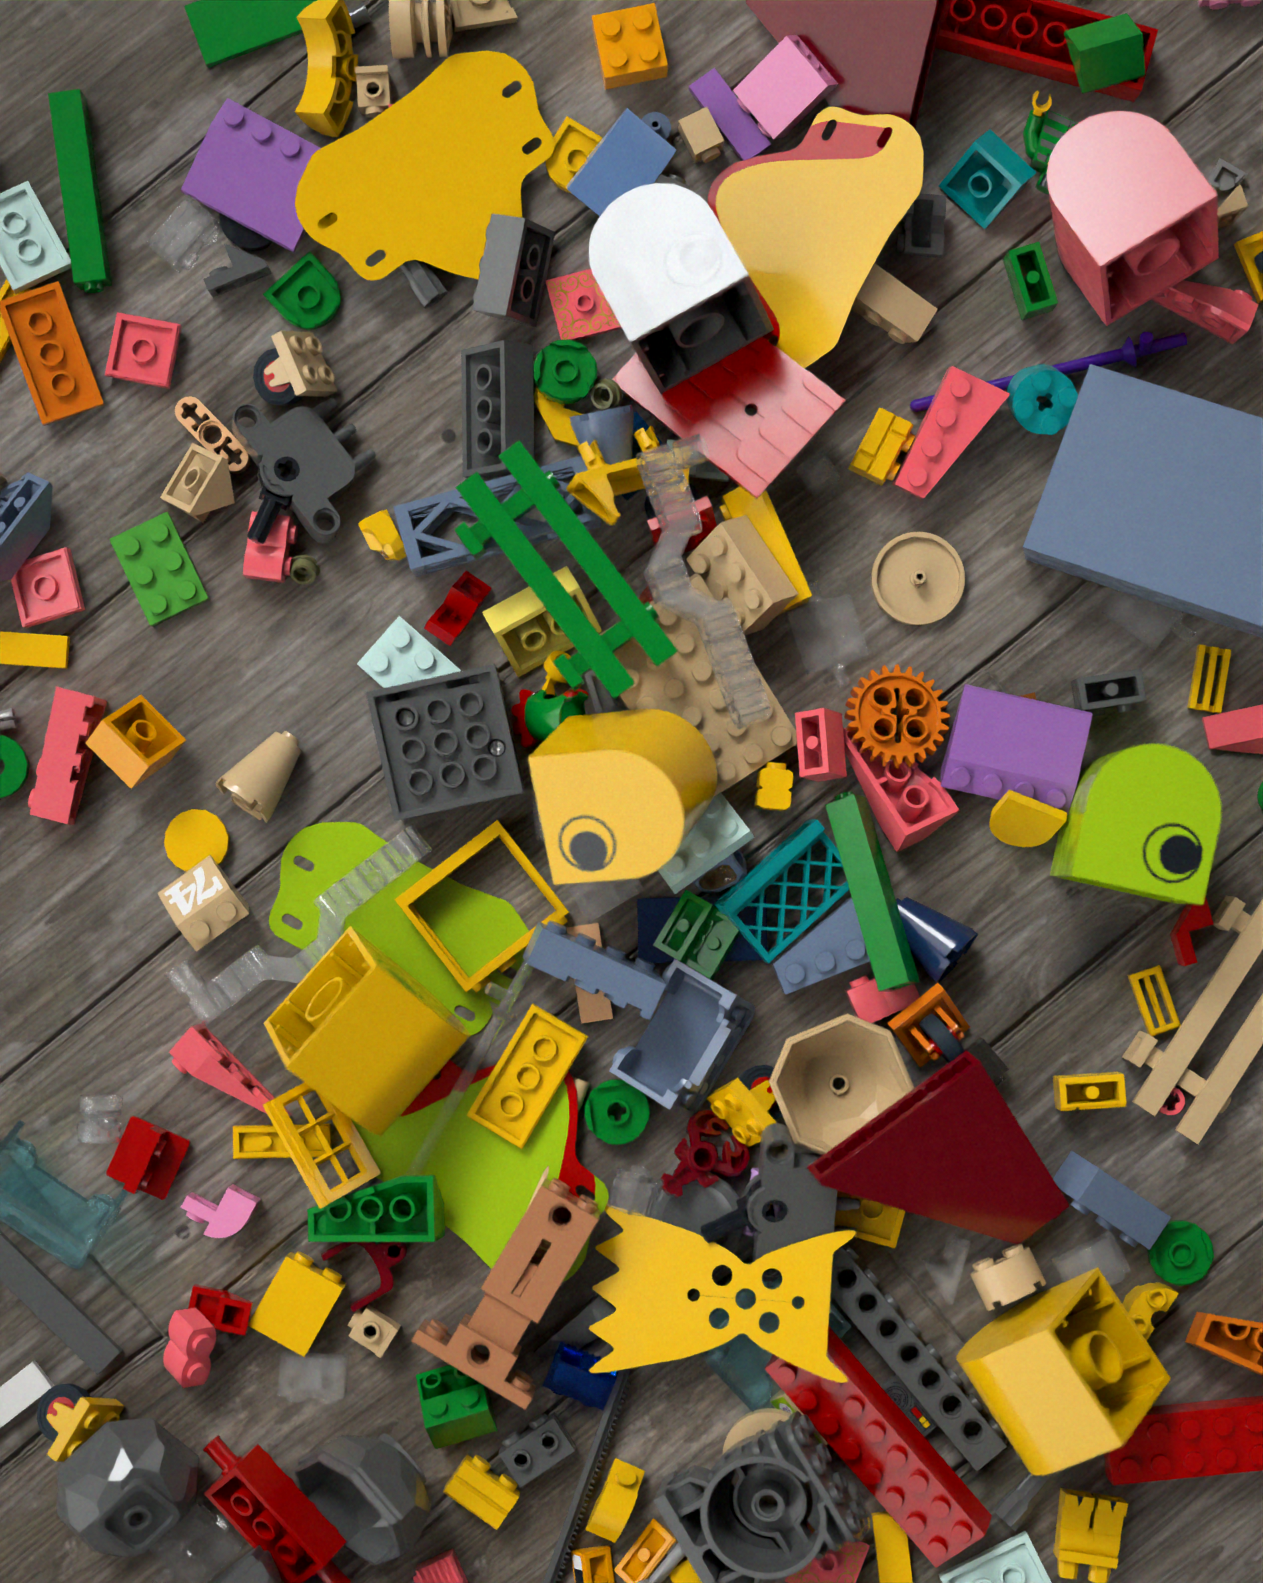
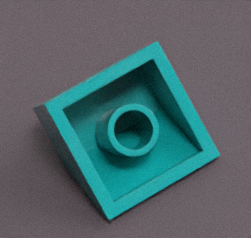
[939,129,1037,229]

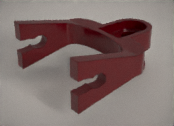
[321,1242,407,1312]

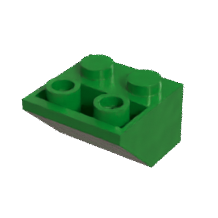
[416,1365,498,1449]

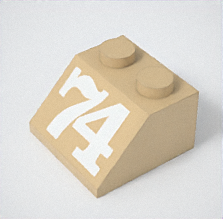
[158,855,249,952]

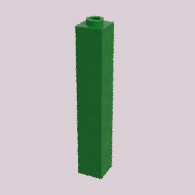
[48,89,112,293]
[825,791,920,992]

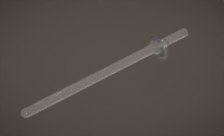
[405,960,535,1175]

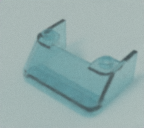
[0,1120,128,1269]

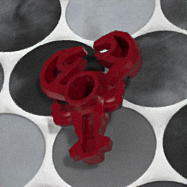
[660,1110,750,1198]

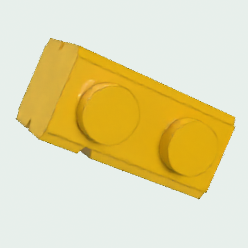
[848,407,915,486]
[754,762,793,811]
[1053,1071,1126,1111]
[443,1454,520,1530]

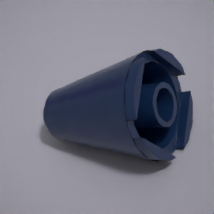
[896,897,978,983]

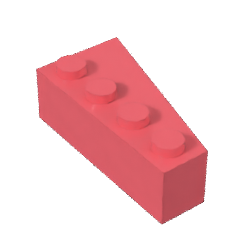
[892,366,1010,499]
[28,686,107,825]

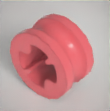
[1159,1087,1185,1115]

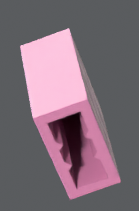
[733,35,838,139]

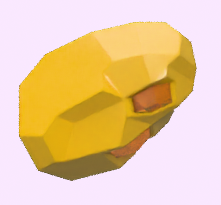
[358,509,407,561]

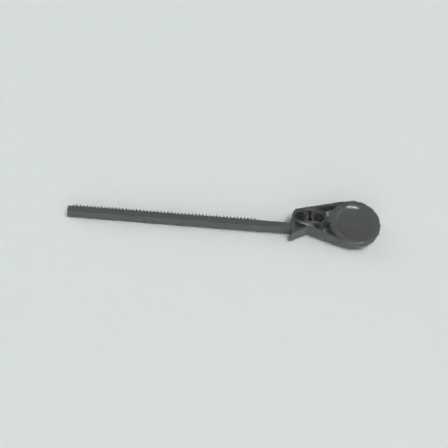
[543,1178,744,1583]

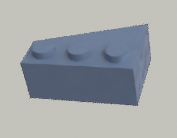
[771,898,870,995]
[1053,1150,1171,1250]

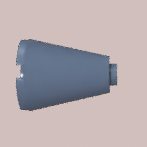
[570,405,634,465]

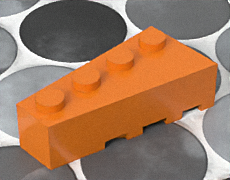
[1185,1312,1263,1376]

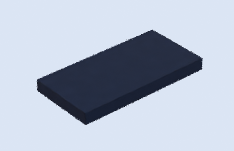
[637,895,768,963]

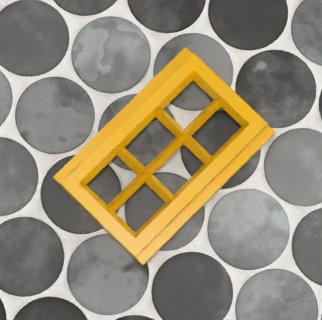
[263,1082,381,1209]

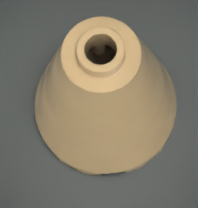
[215,731,301,823]

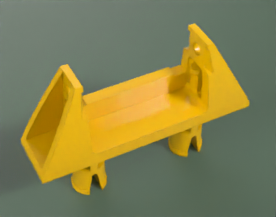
[566,426,691,525]

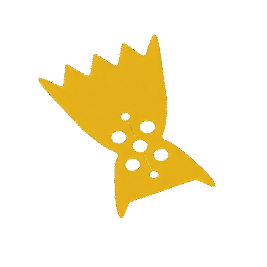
[589,1205,857,1383]

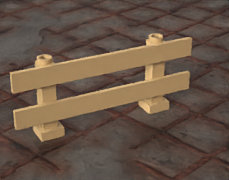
[1122,895,1263,1144]

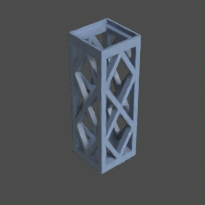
[393,456,601,577]

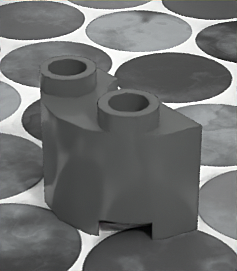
[896,193,947,258]

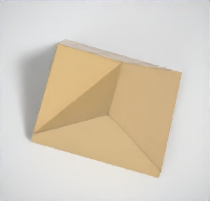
[160,443,235,523]

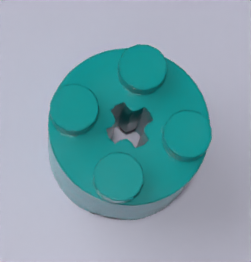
[1007,364,1078,435]

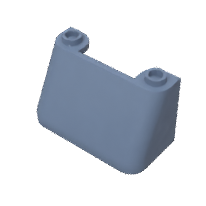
[609,959,755,1117]

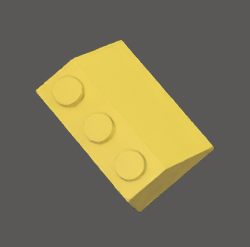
[482,566,602,677]

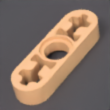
[175,396,251,474]

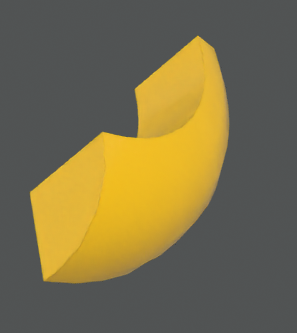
[294,0,358,137]

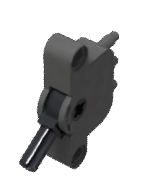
[232,398,376,544]
[700,1123,860,1281]

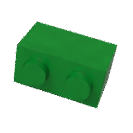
[1003,242,1058,320]

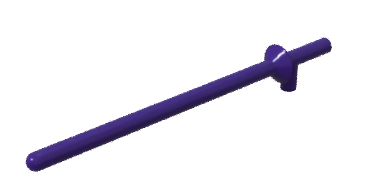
[910,332,1187,412]

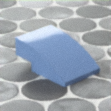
[566,108,677,216]

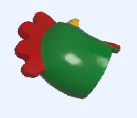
[511,678,589,748]

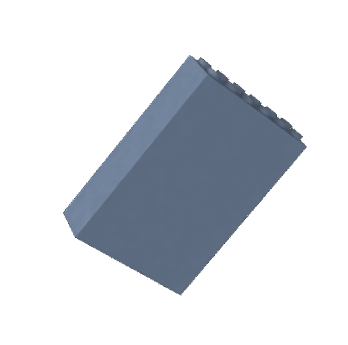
[1023,364,1263,638]

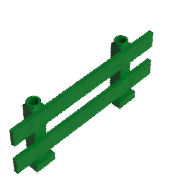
[454,440,678,699]

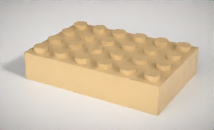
[599,574,797,796]

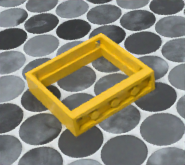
[394,820,569,993]

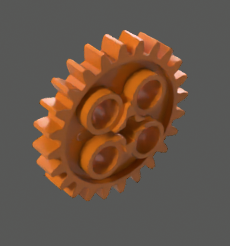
[844,664,950,769]

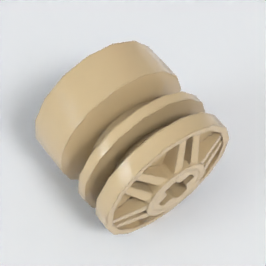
[389,0,452,59]

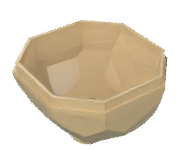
[769,1013,914,1155]

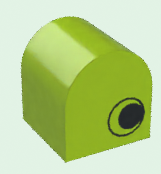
[1049,744,1221,905]

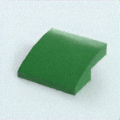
[653,890,740,980]

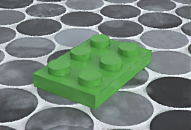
[109,512,210,627]

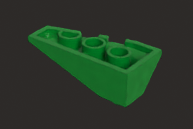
[307,1175,445,1242]

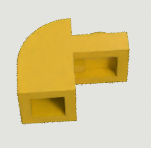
[585,1458,645,1543]

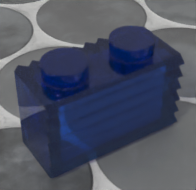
[542,1342,619,1410]

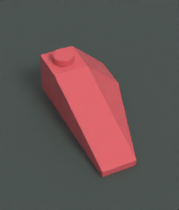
[1151,280,1259,344]
[1202,704,1263,755]
[843,727,959,852]
[169,1023,292,1117]

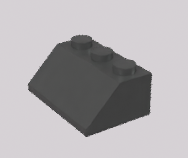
[472,214,555,327]

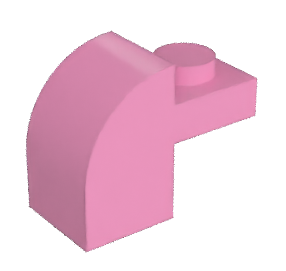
[181,1184,261,1238]

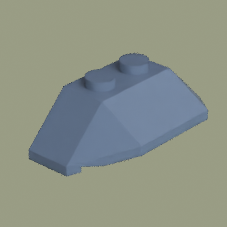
[0,472,53,582]

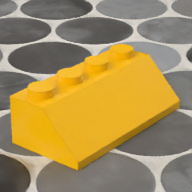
[719,486,812,616]

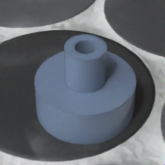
[641,112,671,141]

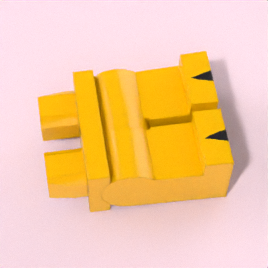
[1053,1488,1128,1583]

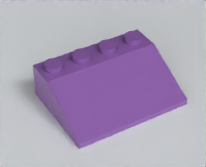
[181,98,320,253]
[941,684,1092,815]

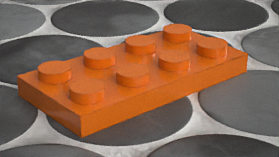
[0,281,105,426]

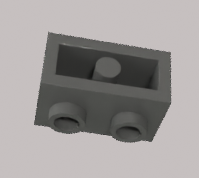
[1071,669,1147,717]
[499,1412,576,1487]

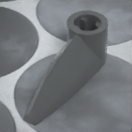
[534,1293,616,1357]

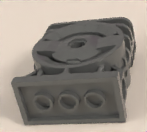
[653,1411,865,1583]

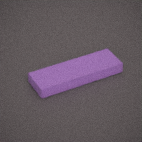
[688,68,771,161]

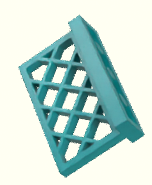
[714,819,849,963]

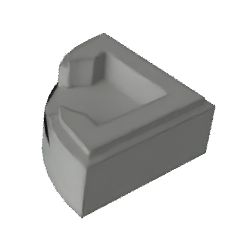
[1207,158,1247,193]

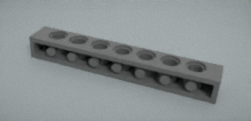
[830,1243,1007,1471]

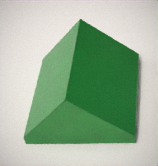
[1064,13,1145,94]

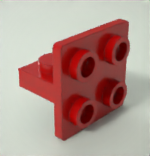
[106,1116,191,1200]

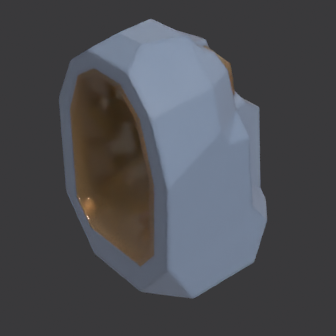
[693,849,747,893]

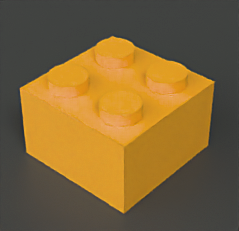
[592,3,668,90]
[86,695,186,789]

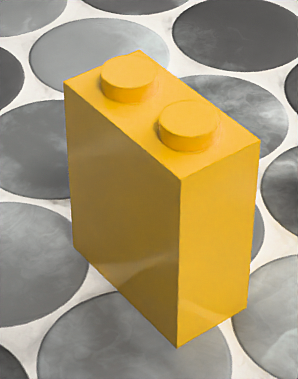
[248,1251,347,1357]

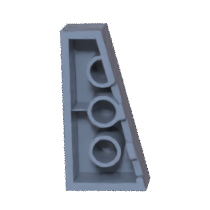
[523,920,666,1020]

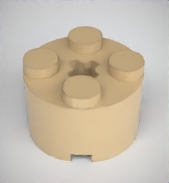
[970,1244,1046,1311]

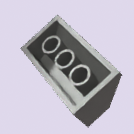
[461,340,535,478]

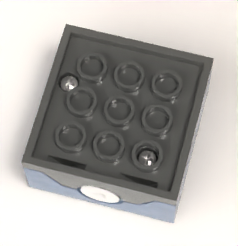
[366,664,525,821]

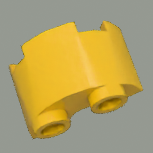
[1122,1282,1179,1341]

